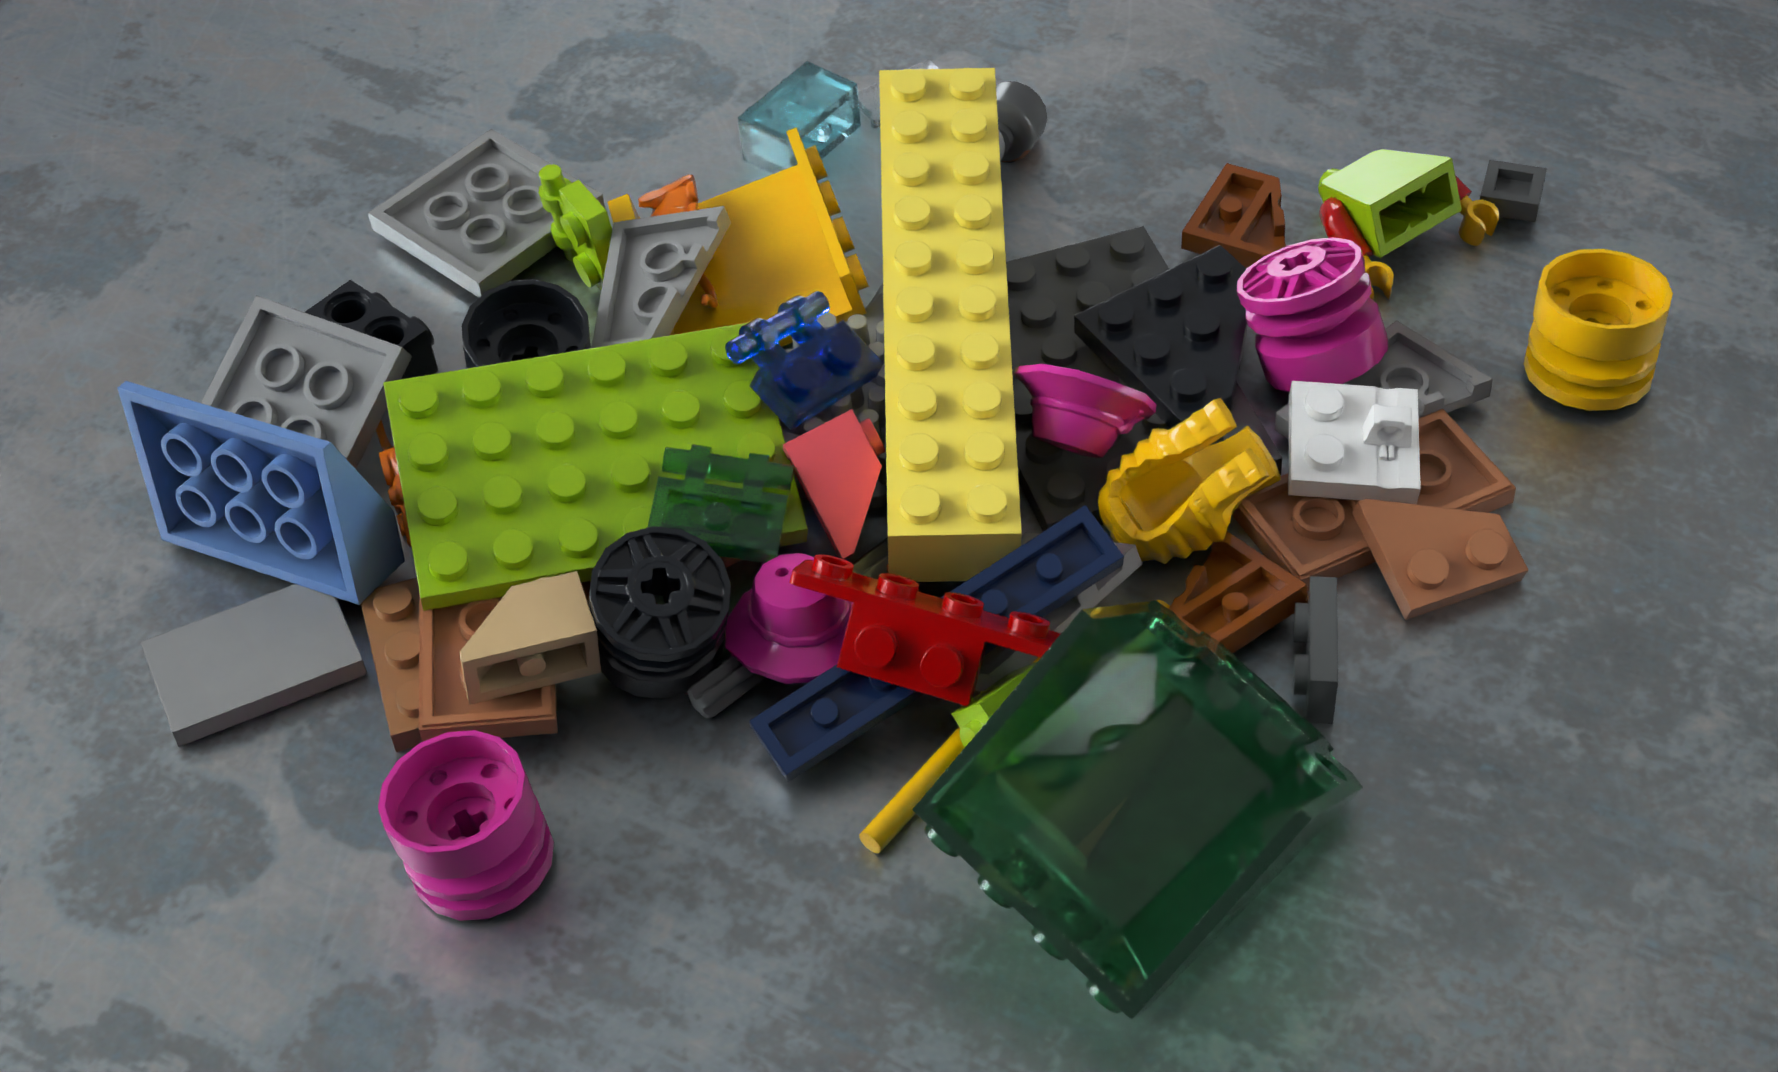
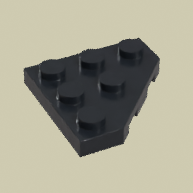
[1074,245,1248,428]

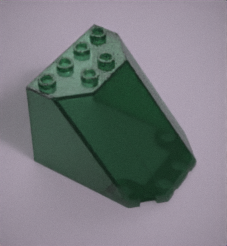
[912,600,1363,1020]

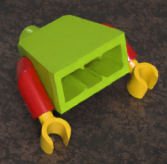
[1318,149,1499,300]

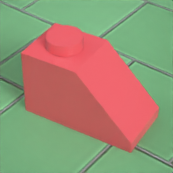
[783,409,886,560]

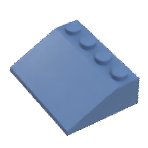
[117,381,405,605]

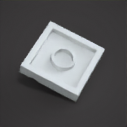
[1288,381,1421,504]

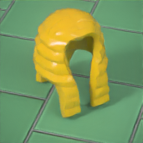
[1098,398,1281,564]

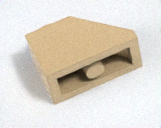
[459,571,601,705]

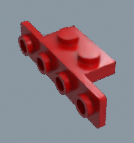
[789,554,1063,706]

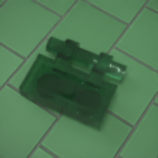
[647,444,794,563]

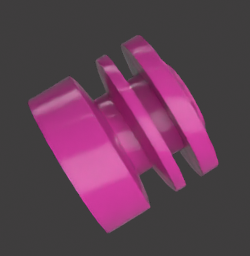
[1237,237,1388,392]
[378,730,554,921]

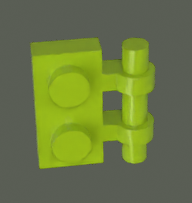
[538,164,612,290]

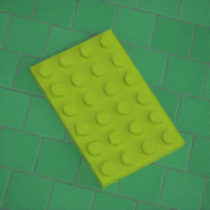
[383,322,808,611]

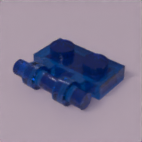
[725,291,884,430]

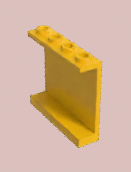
[607,127,869,354]

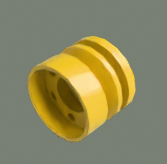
[1523,249,1673,411]

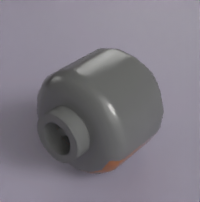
[996,81,1047,163]

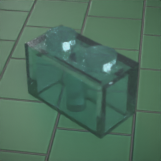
[738,61,861,174]

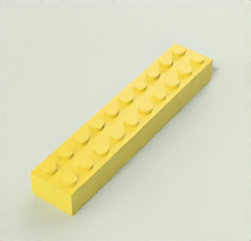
[879,68,1022,582]

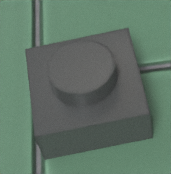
[1480,160,1547,222]

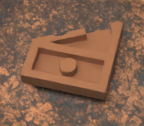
[1352,499,1528,620]

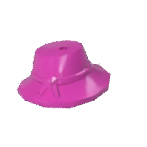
[1013,364,1157,458]
[725,553,853,684]

